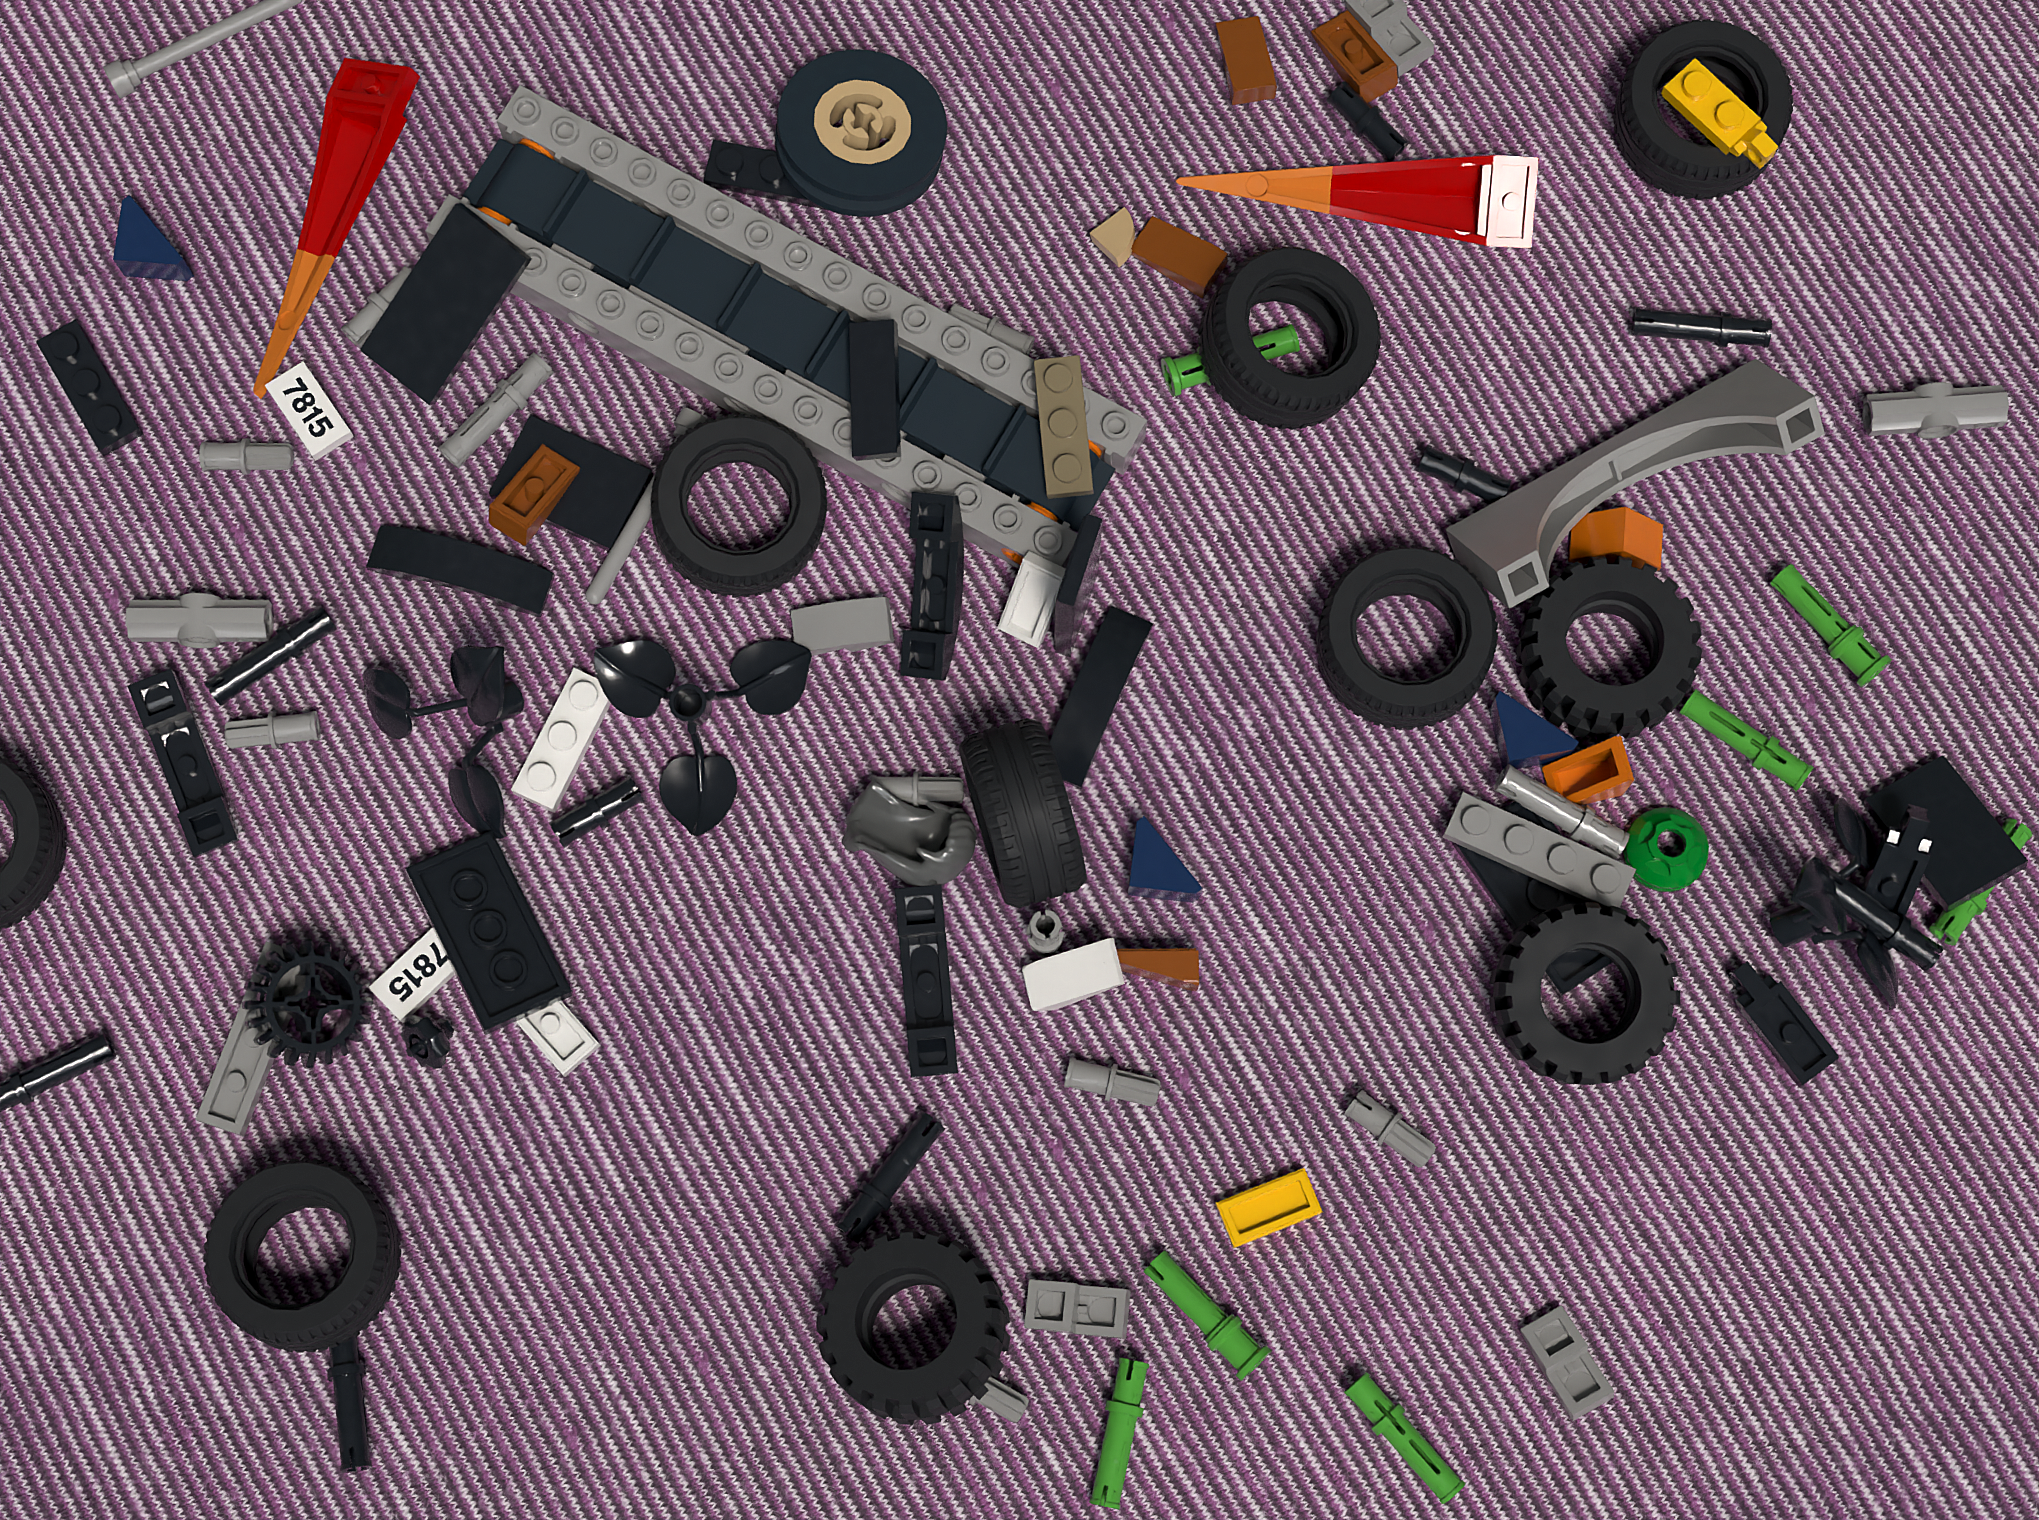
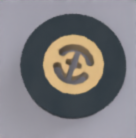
[775,49,947,217]

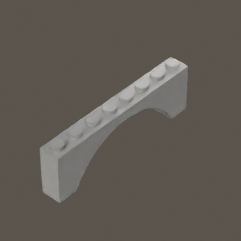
[1446,358,1825,609]

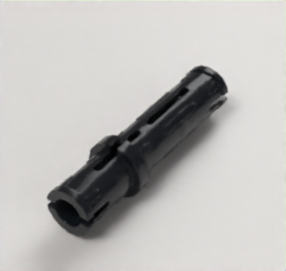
[1631,307,1772,348]
[204,605,337,706]
[1826,866,1943,971]
[0,1031,117,1112]
[834,1111,945,1244]
[326,1336,372,1473]

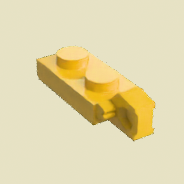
[1661,58,1778,169]

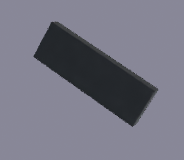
[849,319,901,461]

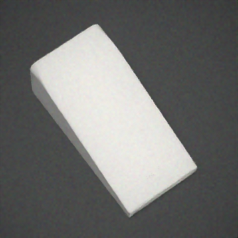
[1022,938,1125,1011]

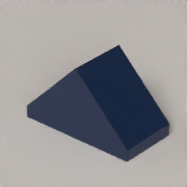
[113,195,194,281]
[1489,691,1579,770]
[1128,816,1203,903]

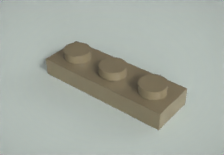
[1034,355,1094,499]

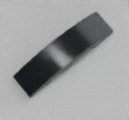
[900,491,964,681]
[366,525,555,617]
[1050,606,1154,789]
[127,669,239,858]
[894,884,958,1078]

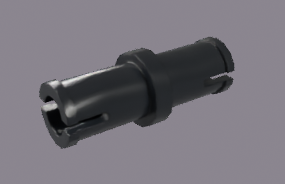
[1326,80,1410,161]
[1416,444,1512,503]
[549,775,645,848]

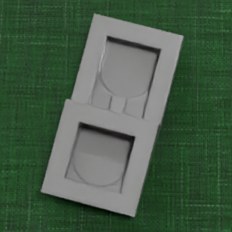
[1345,0,1434,77]
[791,597,894,656]
[1024,1279,1131,1339]
[1520,1305,1615,1421]

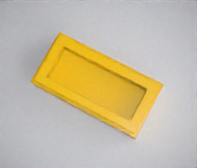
[1215,1168,1322,1249]

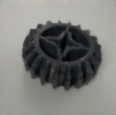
[242,939,374,1068]

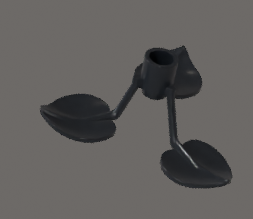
[594,640,812,836]
[362,645,524,839]
[1770,797,1898,1010]

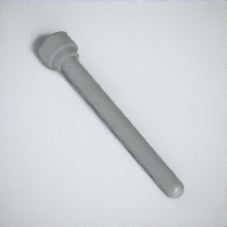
[103,0,303,99]
[586,407,707,605]

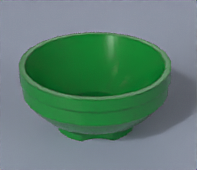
[1622,807,1709,892]

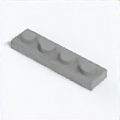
[1443,792,1636,908]
[195,941,300,1137]

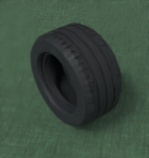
[1613,19,1793,200]
[1198,246,1381,430]
[651,414,827,598]
[1316,545,1498,730]
[959,718,1087,908]
[0,756,66,931]
[203,1158,401,1353]

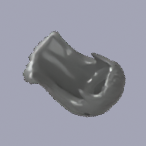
[841,782,977,887]

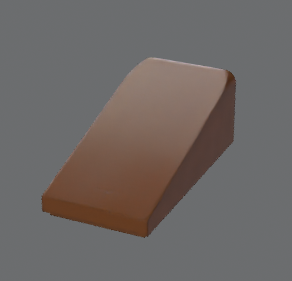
[1311,10,1398,103]
[1215,16,1277,105]
[1131,216,1229,299]
[488,444,580,546]
[1116,948,1199,991]

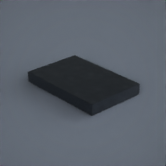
[489,415,653,552]
[1864,755,2028,913]

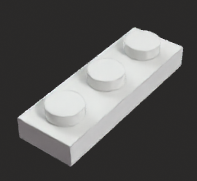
[511,668,611,813]

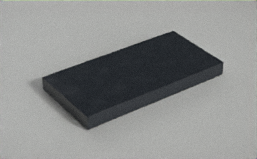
[360,203,532,405]
[1054,514,1103,657]
[1452,801,1613,998]
[405,830,572,1035]

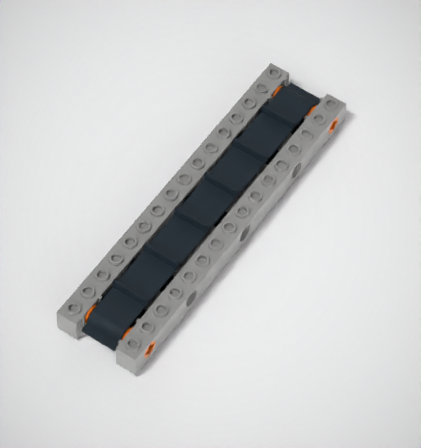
[425,85,1147,569]

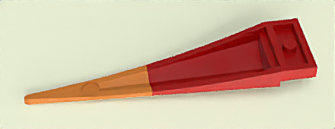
[253,58,420,399]
[1175,154,1539,248]

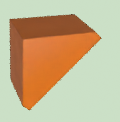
[1568,507,1663,571]
[1542,736,1634,806]

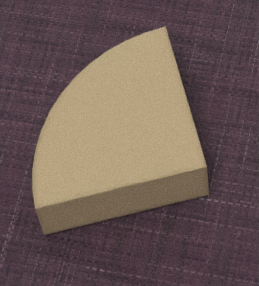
[1090,207,1135,267]

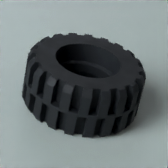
[1516,556,1702,741]
[1489,902,1681,1085]
[816,1228,1010,1425]

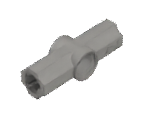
[1862,382,2009,439]
[125,593,274,649]

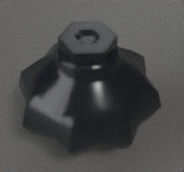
[400,1015,454,1069]

